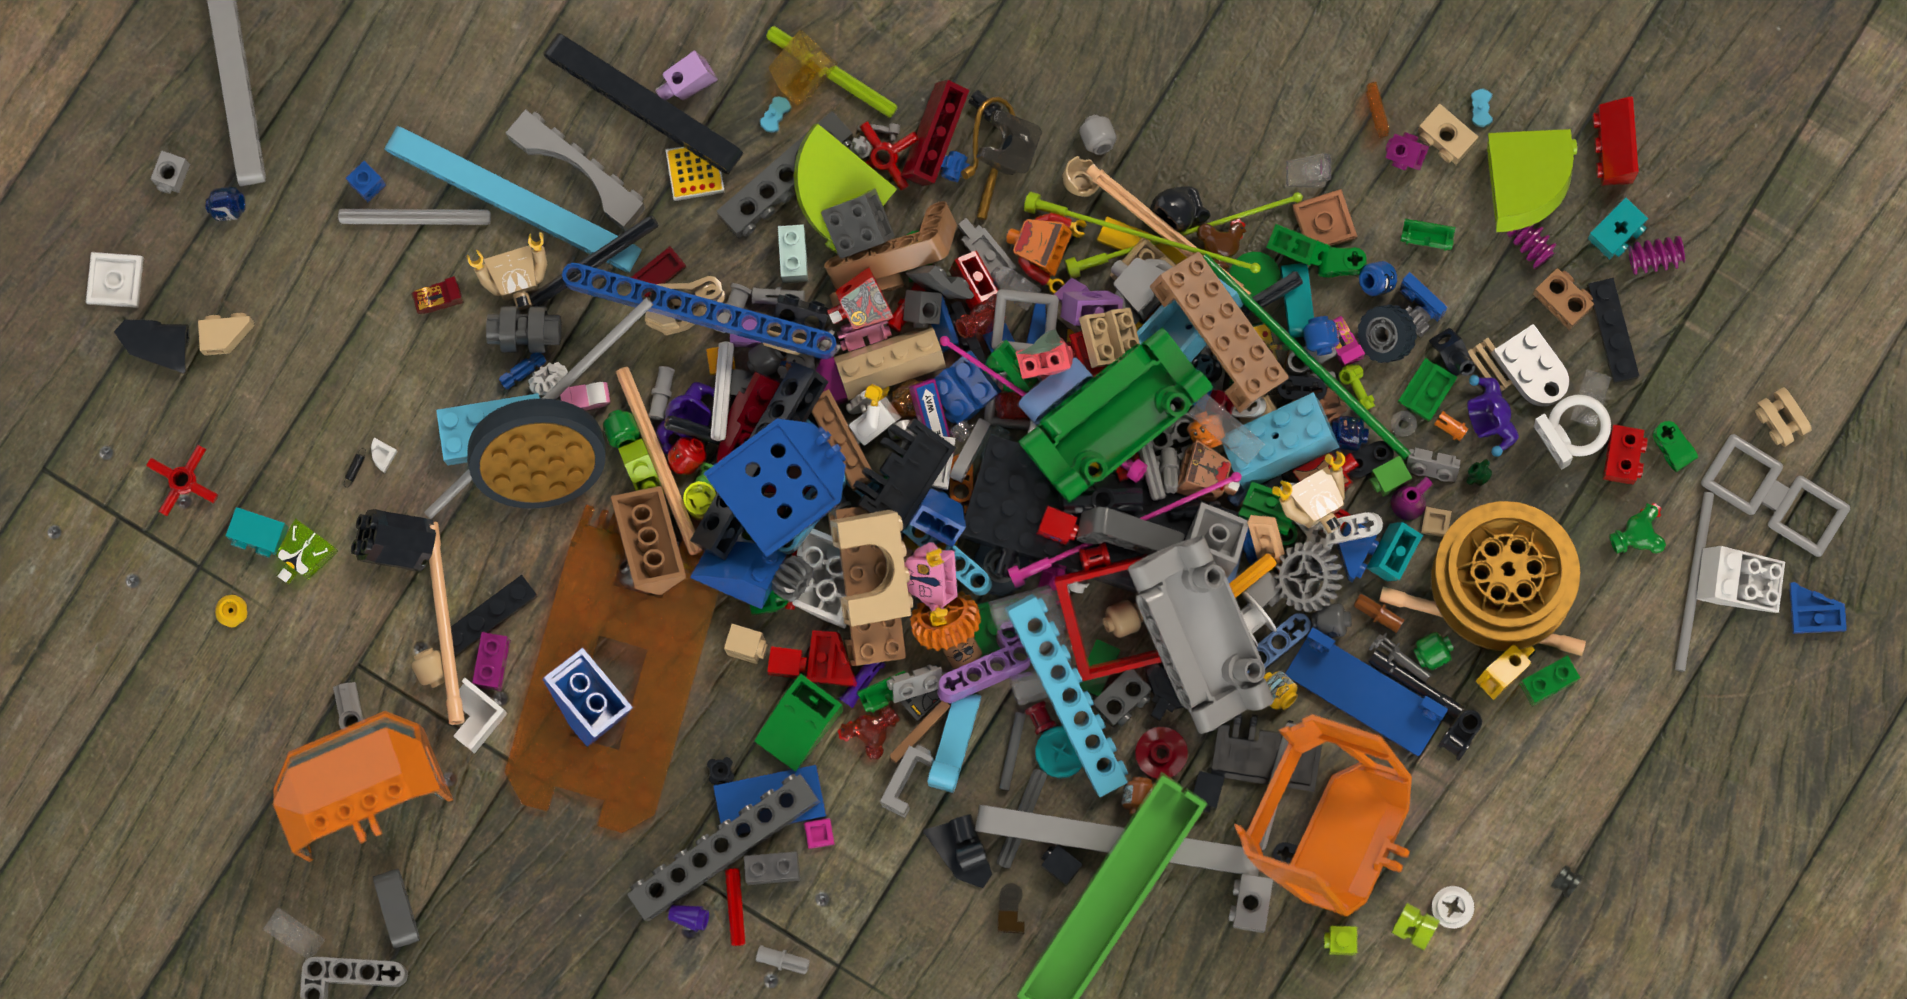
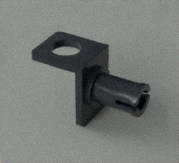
[1429,328,1475,376]

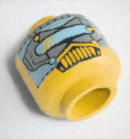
[1263,671,1298,710]

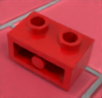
[1603,425,1648,485]

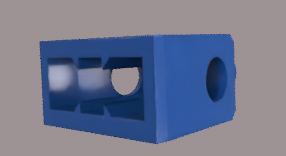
[909,489,966,547]

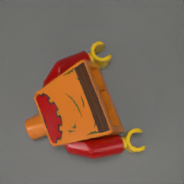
[1006,213,1087,294]

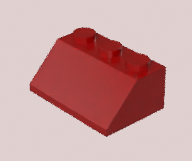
[1592,97,1639,186]

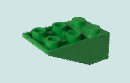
[754,674,843,772]

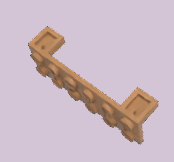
[1149,252,1289,413]
[828,507,906,666]

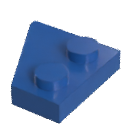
[1789,582,1847,634]

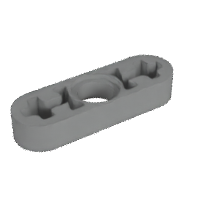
[950,418,992,483]

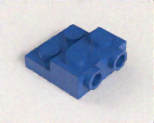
[934,351,1002,425]

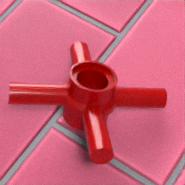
[859,121,919,191]
[147,445,218,516]

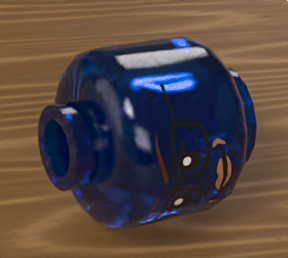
[1332,416,1369,451]

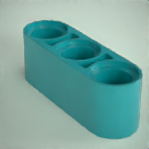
[1281,263,1314,338]

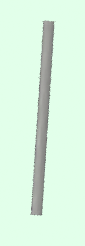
[1675,492,1714,672]

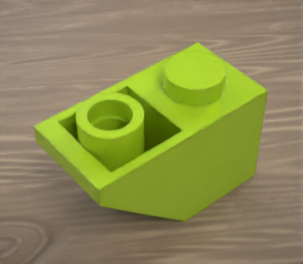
[618,438,665,494]

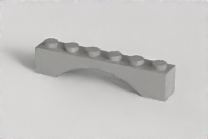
[506,110,645,232]

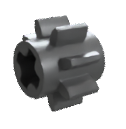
[1405,306,1431,337]

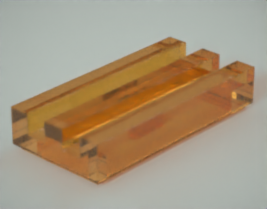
[1365,82,1390,138]

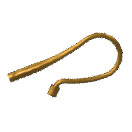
[961,97,1016,220]

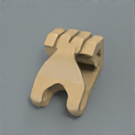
[645,276,725,335]

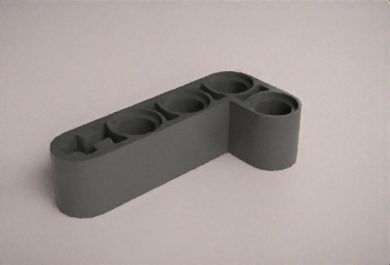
[1077,507,1184,556]

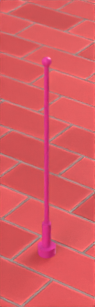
[940,336,1148,482]
[1007,472,1242,588]

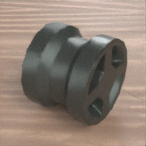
[1551,865,1583,898]

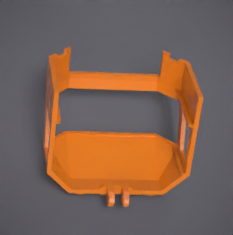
[1234,715,1412,916]

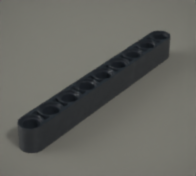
[543,33,744,175]

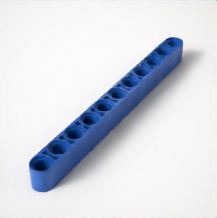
[562,263,837,359]

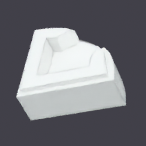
[371,438,398,473]

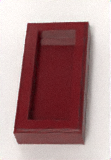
[630,246,686,298]

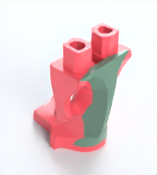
[1016,329,1076,381]

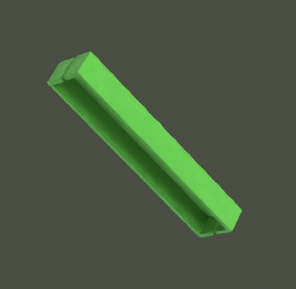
[1017,772,1207,999]

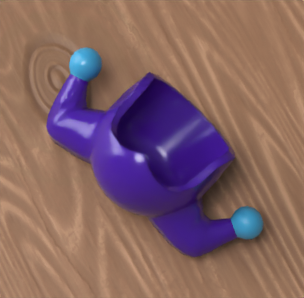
[1467,375,1519,457]

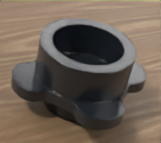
[707,757,734,785]

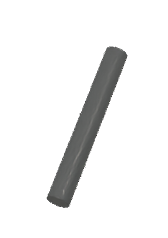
[999,712,1026,791]

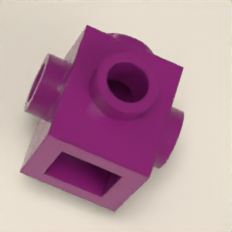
[1385,132,1429,171]

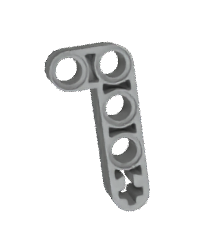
[300,957,408,999]

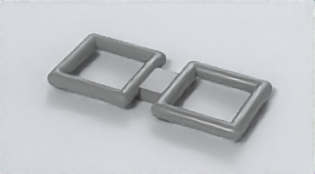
[984,289,1059,430]
[1701,434,1850,557]

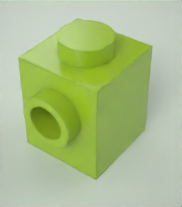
[1324,926,1357,955]

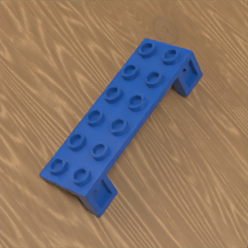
[1285,628,1448,756]

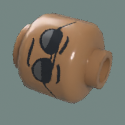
[943,637,982,670]

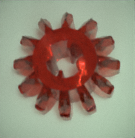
[995,391,1029,419]

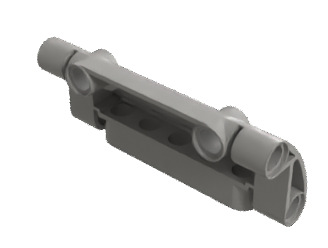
[1128,536,1274,733]

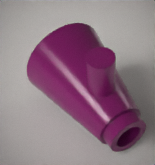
[1391,477,1433,520]

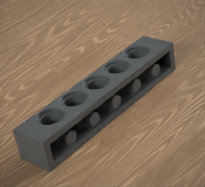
[716,111,853,239]

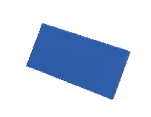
[713,765,826,835]

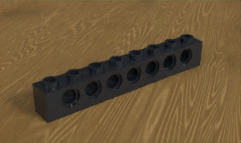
[690,362,829,560]

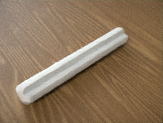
[711,341,734,441]

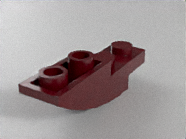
[716,372,780,463]

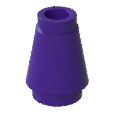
[668,905,709,932]

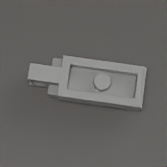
[958,218,1017,284]

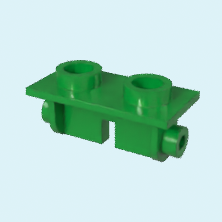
[1400,219,1456,251]
[857,670,906,713]

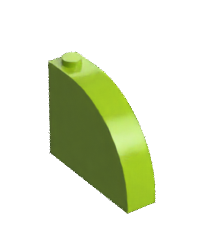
[794,124,897,254]
[1487,129,1577,232]

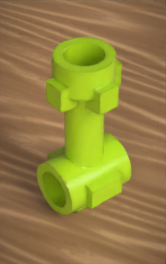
[1339,364,1375,410]

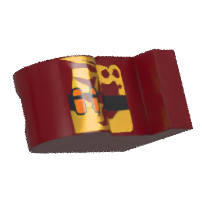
[412,276,464,314]

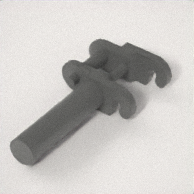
[1369,633,1431,682]

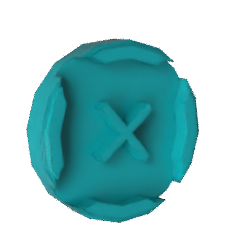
[1035,726,1086,779]

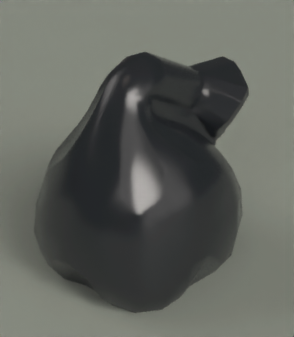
[1150,186,1211,232]

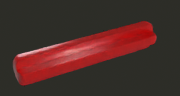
[725,868,745,946]

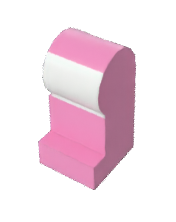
[560,382,611,411]

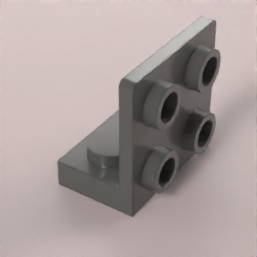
[821,188,895,259]

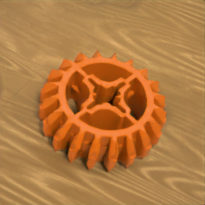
[910,591,981,651]

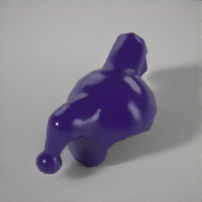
[656,382,715,454]

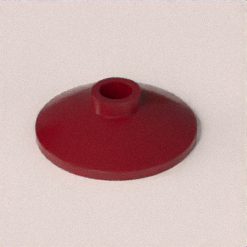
[1135,727,1188,779]

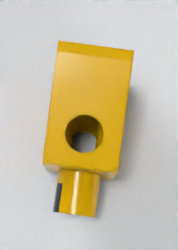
[1476,645,1536,700]

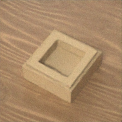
[1421,507,1452,537]

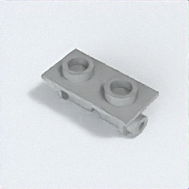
[1406,447,1460,482]
[887,664,942,703]

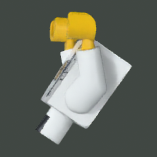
[849,384,902,446]

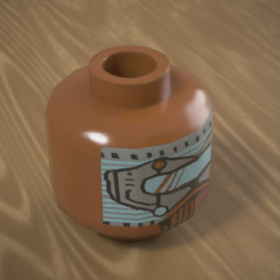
[1122,777,1153,816]

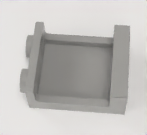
[880,745,934,818]

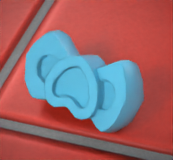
[1471,89,1493,128]
[760,96,792,133]

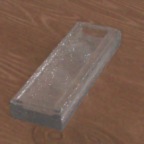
[1188,394,1265,465]

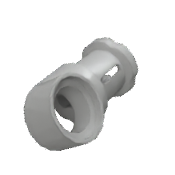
[713,283,752,334]

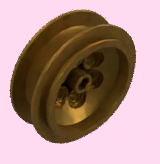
[1431,501,1580,651]

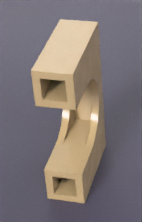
[830,510,913,627]

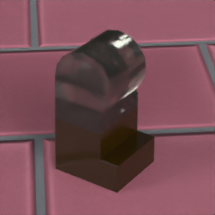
[998,883,1025,934]

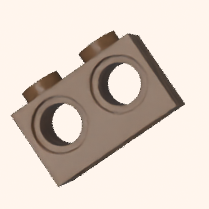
[1533,268,1594,331]

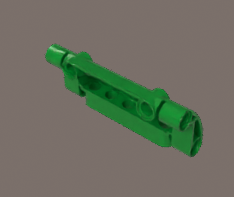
[1019,328,1213,503]

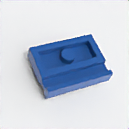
[1400,272,1447,322]

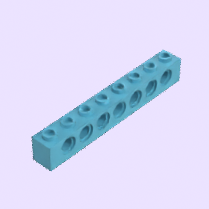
[1004,594,1128,797]

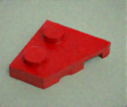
[806,630,857,687]

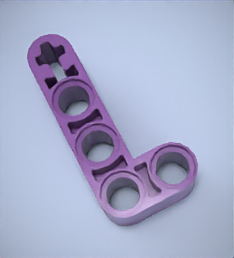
[937,619,1031,703]

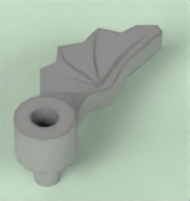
[857,124,900,141]

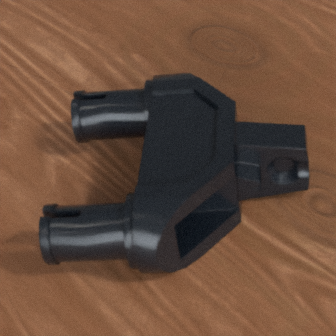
[1144,649,1185,721]

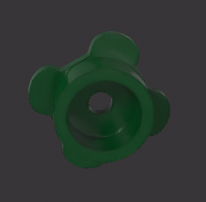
[1466,459,1492,486]

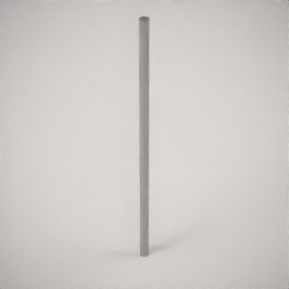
[424,297,654,519]

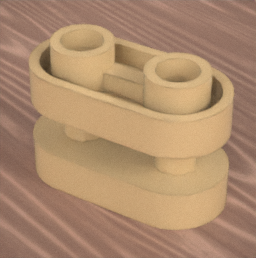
[1755,387,1812,447]

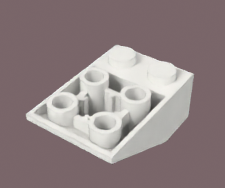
[1697,546,1785,613]

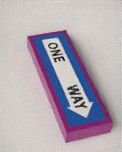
[909,379,954,454]

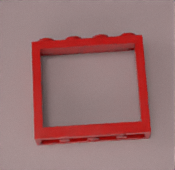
[1055,555,1162,682]

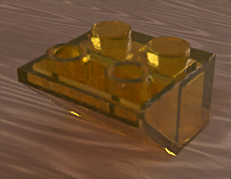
[768,29,838,106]

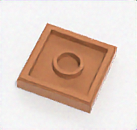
[1292,189,1357,247]

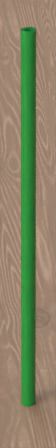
[1203,254,1411,460]

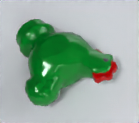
[1609,503,1666,554]

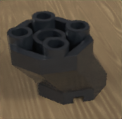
[351,509,436,571]

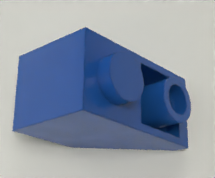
[1337,523,1379,583]

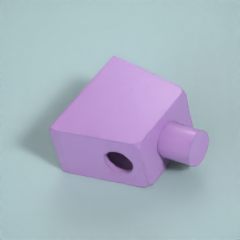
[655,51,718,100]

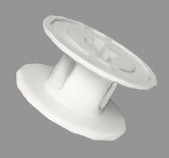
[1240,591,1277,648]

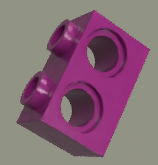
[472,632,511,691]

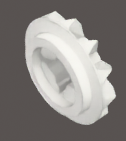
[528,362,568,395]
[1431,886,1474,929]

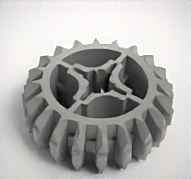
[1273,541,1344,612]

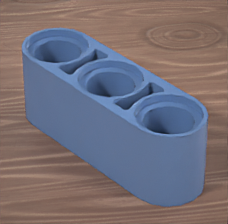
[1019,358,1093,425]

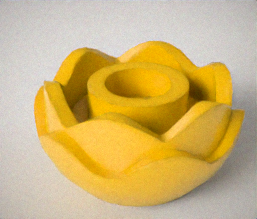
[215,595,247,627]

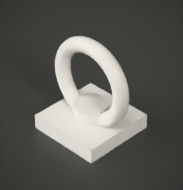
[1534,395,1611,470]

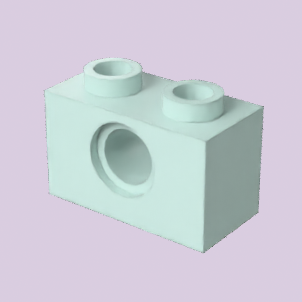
[778,225,808,283]

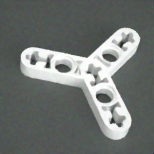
[1280,483,1383,594]

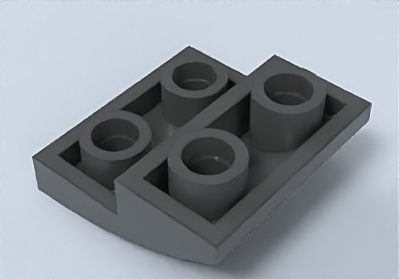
[906,265,974,299]

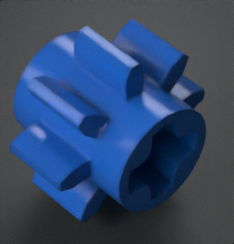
[940,151,970,182]

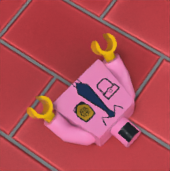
[904,542,957,626]

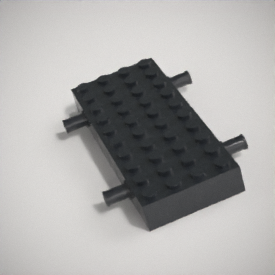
[959,435,1239,621]

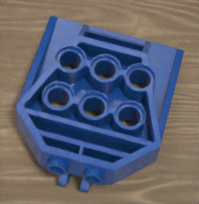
[703,418,846,558]

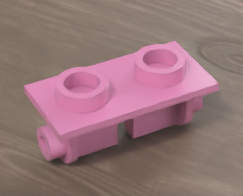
[836,320,892,352]

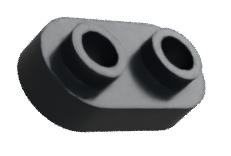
[1348,441,1394,479]

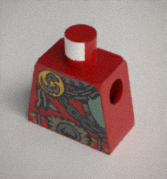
[827,267,893,329]

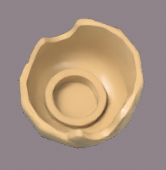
[1062,156,1099,197]

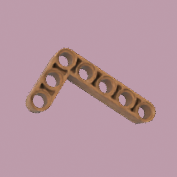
[824,201,957,289]

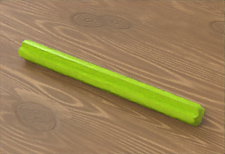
[766,26,897,118]

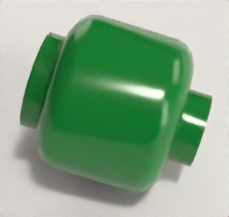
[603,410,640,448]
[1414,632,1454,670]

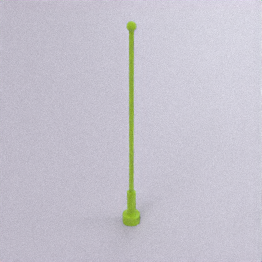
[1024,192,1261,273]
[1064,192,1303,279]

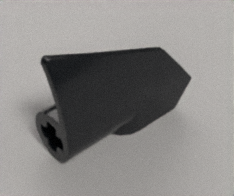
[114,320,190,374]
[923,814,993,888]

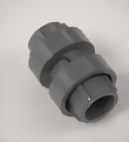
[486,306,562,353]

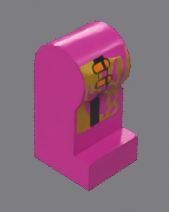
[1333,316,1365,368]

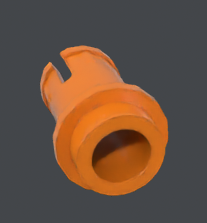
[1434,411,1469,441]

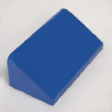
[931,296,959,353]

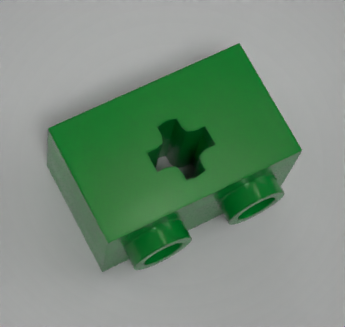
[1519,655,1581,706]

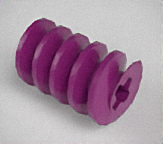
[1507,223,1557,269]
[1628,236,1685,275]

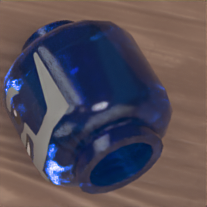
[205,187,246,221]

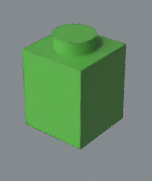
[1369,456,1412,497]

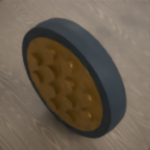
[467,398,606,509]

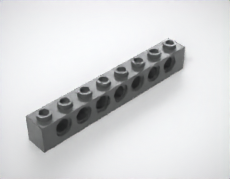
[627,774,820,922]

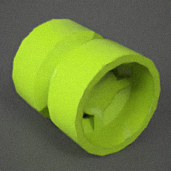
[1391,903,1440,950]

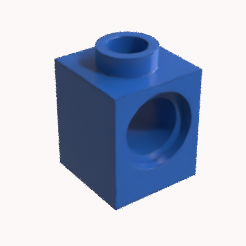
[346,161,386,203]

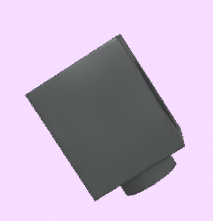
[903,290,942,328]

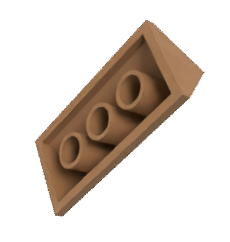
[611,486,686,595]

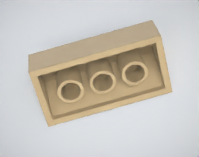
[834,324,946,400]

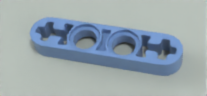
[1247,613,1311,673]

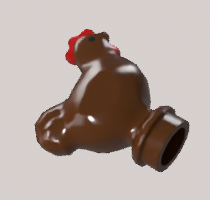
[1197,219,1246,272]

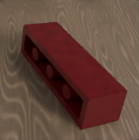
[901,80,970,186]

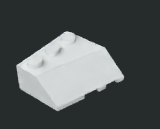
[792,529,847,629]

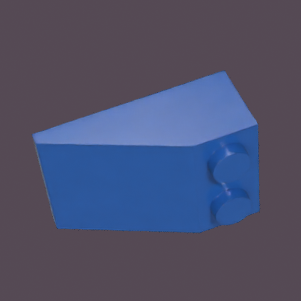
[691,541,787,609]
[543,648,633,747]

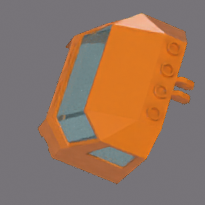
[273,711,453,862]

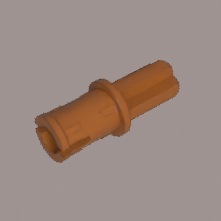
[1354,594,1405,633]

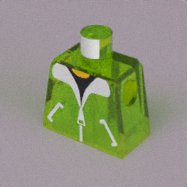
[276,519,338,585]

